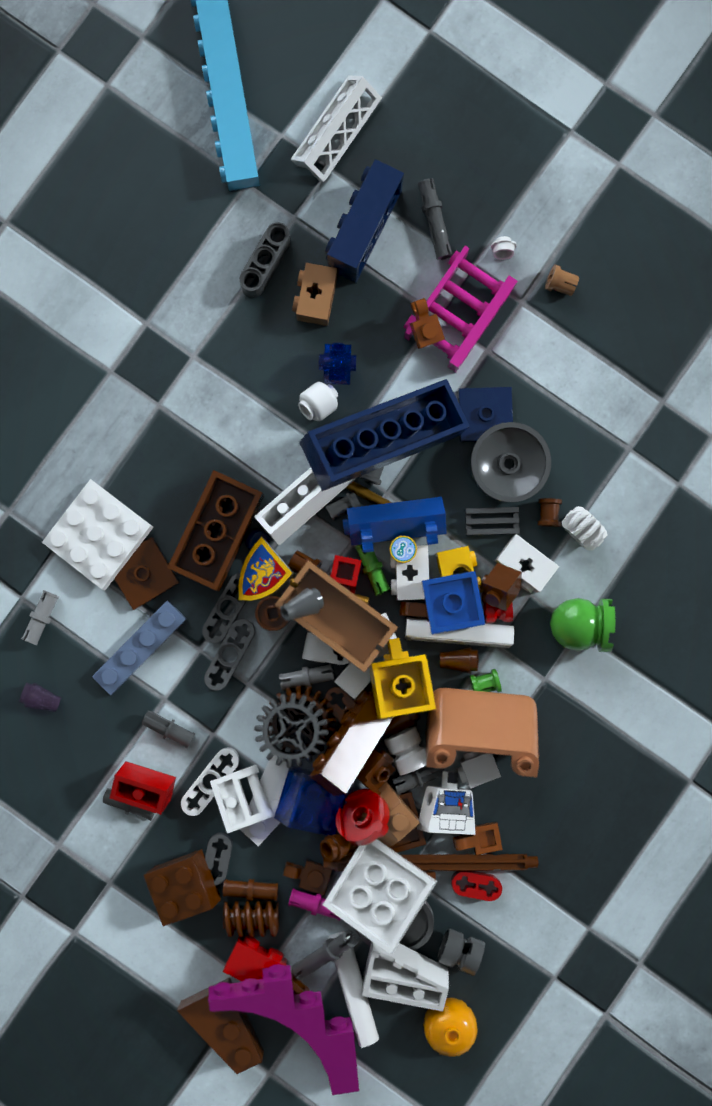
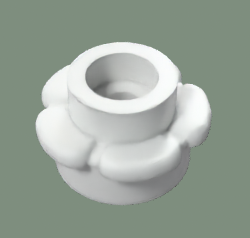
[491,236,517,260]

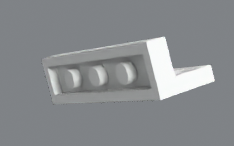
[290,75,382,182]

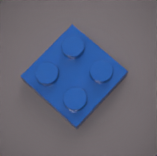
[421,571,486,634]

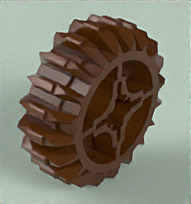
[265,685,337,758]

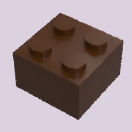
[143,849,221,927]

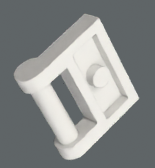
[210,765,274,834]

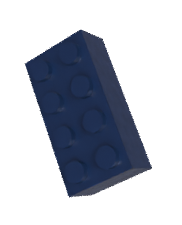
[325,159,404,283]

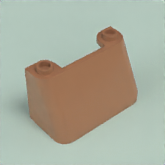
[425,688,539,777]

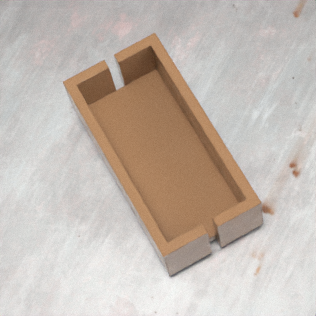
[275,561,398,672]

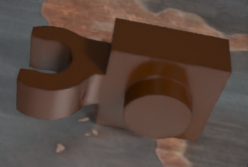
[283,859,332,895]

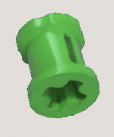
[469,669,502,693]

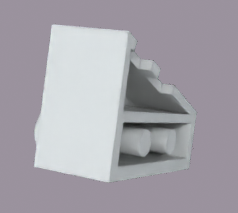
[362,941,449,1011]

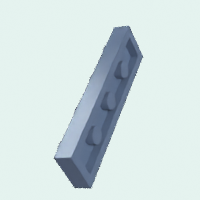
[92,600,187,695]

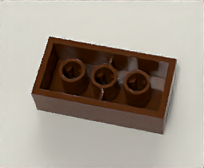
[167,470,265,591]

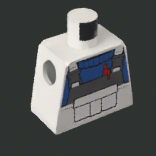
[417,771,475,835]

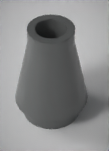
[280,588,324,621]

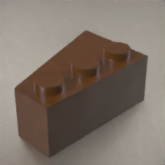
[177,977,264,1074]

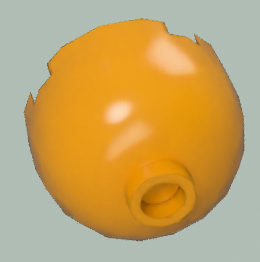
[423,997,478,1057]

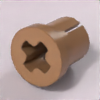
[545,264,579,296]

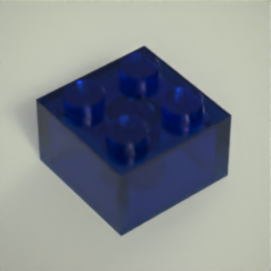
[274,766,348,835]

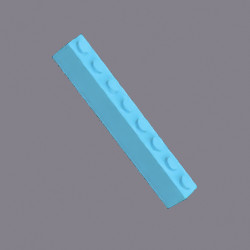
[190,0,260,191]

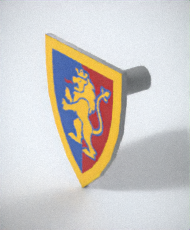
[238,537,294,601]

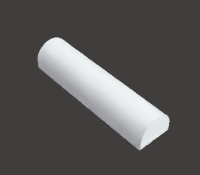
[405,617,514,648]
[328,931,379,1048]

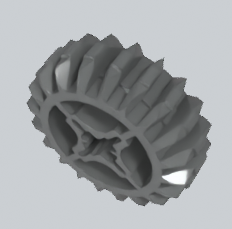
[254,693,328,768]

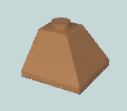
[358,781,420,848]

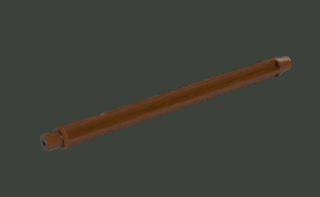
[323,854,538,871]

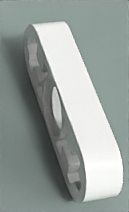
[181,747,240,816]

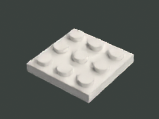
[42,479,153,590]
[323,839,437,954]

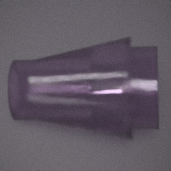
[19,682,62,712]

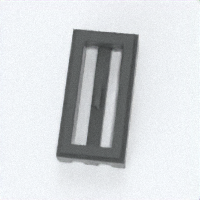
[465,507,520,535]

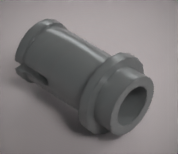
[326,492,361,521]

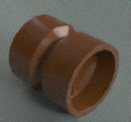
[255,596,290,631]

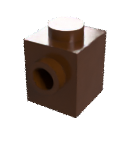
[480,563,522,611]

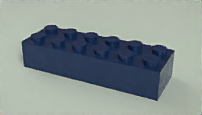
[299,379,470,491]

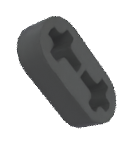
[205,832,233,885]

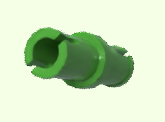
[355,545,391,596]

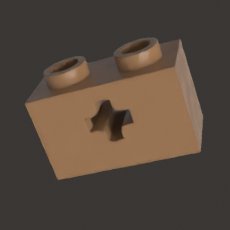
[292,263,338,326]

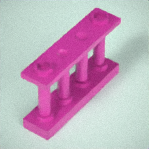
[403,246,518,373]

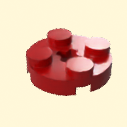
[336,789,389,846]

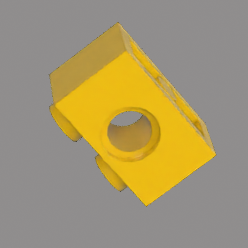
[435,546,482,593]

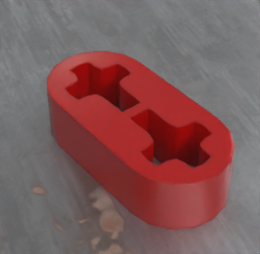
[451,871,502,901]

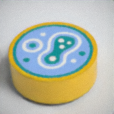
[390,536,417,563]

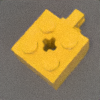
[369,638,436,719]

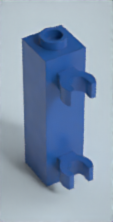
[343,497,447,553]

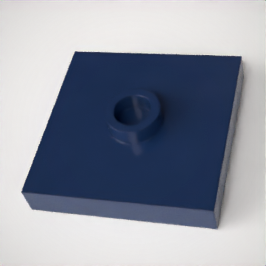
[458,387,513,442]

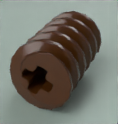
[223,901,279,937]

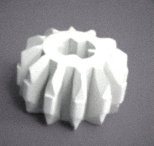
[562,506,608,551]

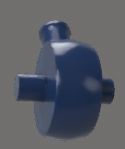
[245,528,270,551]

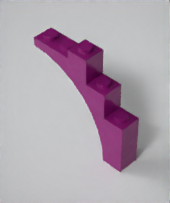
[209,964,359,1095]

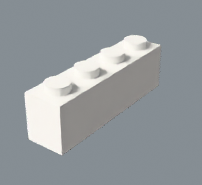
[254,468,356,545]

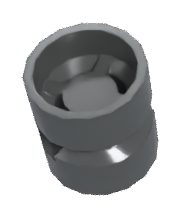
[437,928,485,976]

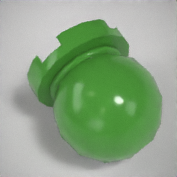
[550,598,615,652]

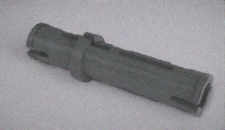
[418,178,453,260]
[292,930,357,980]

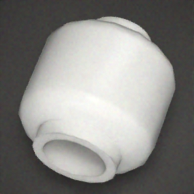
[298,382,338,421]

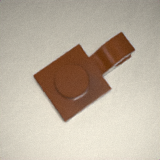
[409,298,445,349]
[452,822,503,855]

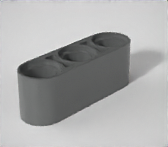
[239,222,291,298]

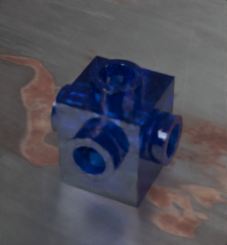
[319,343,356,385]

